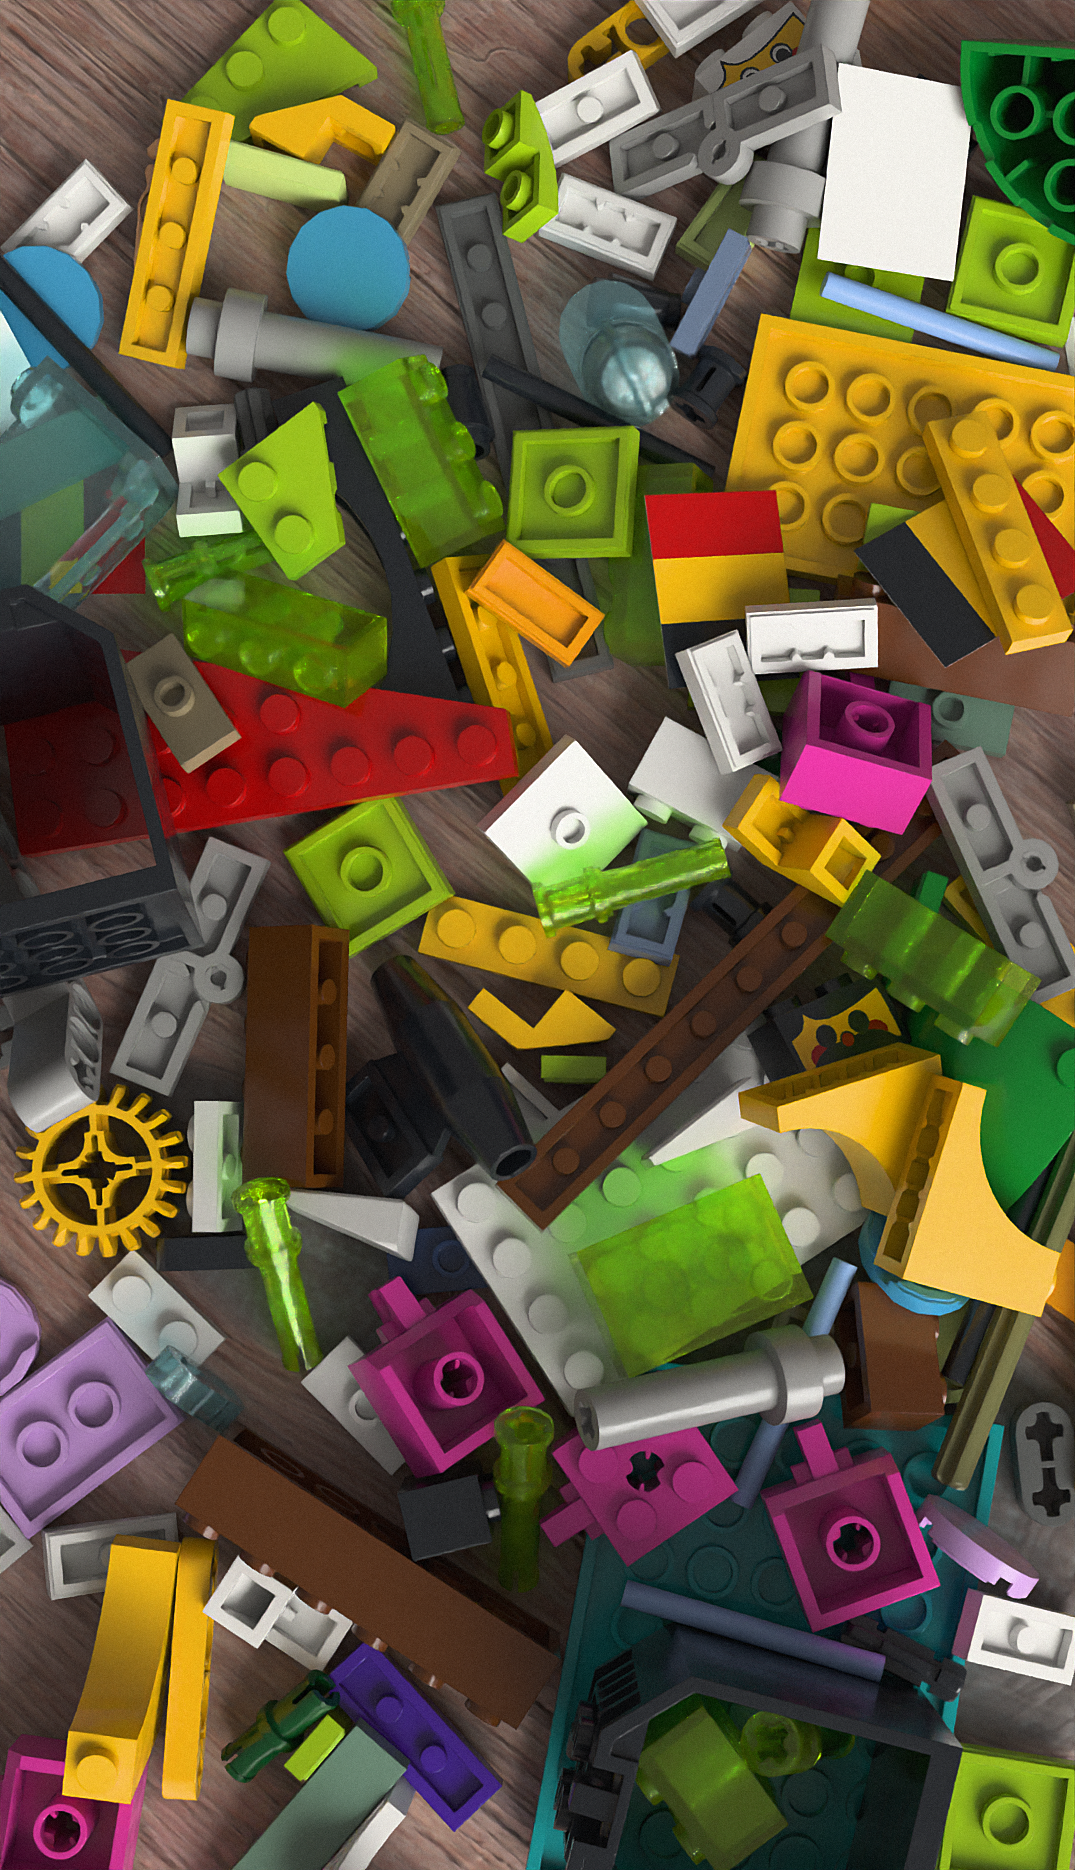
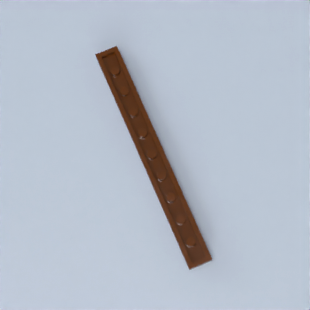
[495,739,961,1234]

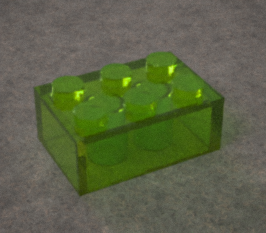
[567,1173,814,1378]
[635,1693,789,1870]

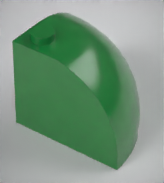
[960,38,1075,246]
[901,955,1075,1212]

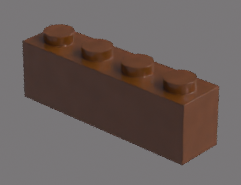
[832,571,1075,717]
[240,924,350,1188]

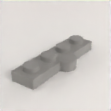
[609,43,842,201]
[925,746,1075,1004]
[109,836,271,1097]

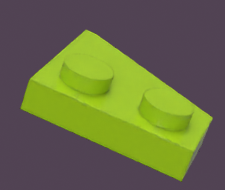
[217,401,346,581]

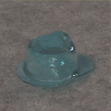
[558,280,680,427]

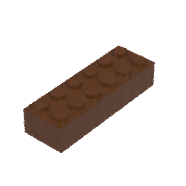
[174,1420,561,1730]

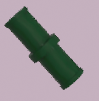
[221,1669,340,1783]

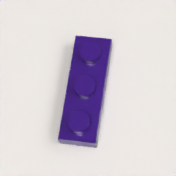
[327,1641,503,1832]

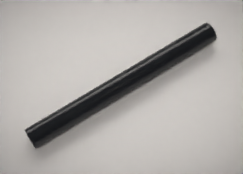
[0,254,173,461]
[481,354,716,489]
[941,1150,1060,1387]

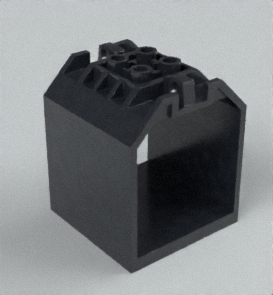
[0,584,205,999]
[553,1621,963,1870]

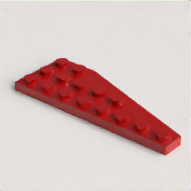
[4,649,519,858]

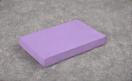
[0,1316,188,1539]

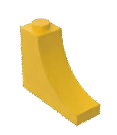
[738,1042,942,1217]
[873,1073,1061,1317]
[62,1534,181,1804]

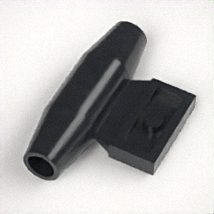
[345,955,537,1200]

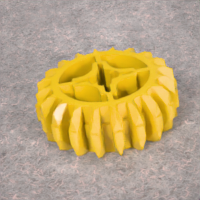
[14,1083,191,1257]

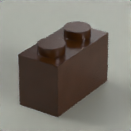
[834,1282,947,1432]

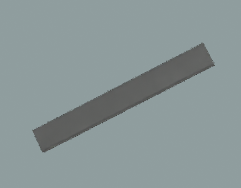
[435,192,614,683]

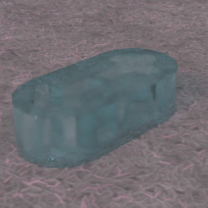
[144,1345,245,1433]

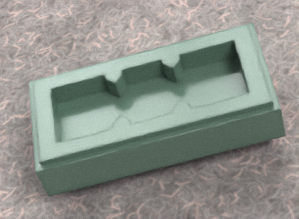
[886,680,1015,758]

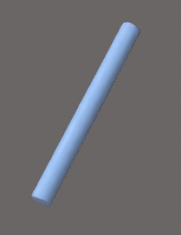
[819,271,1060,372]
[728,1257,858,1509]
[621,1580,886,1682]

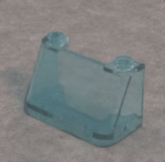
[0,355,179,611]

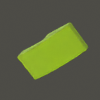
[482,90,559,243]

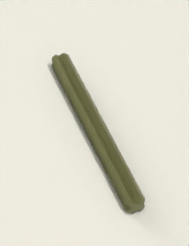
[931,1130,1075,1491]

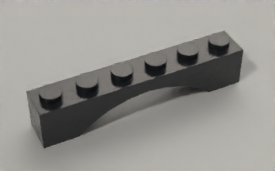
[271,376,475,704]

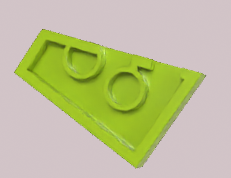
[161,0,378,146]

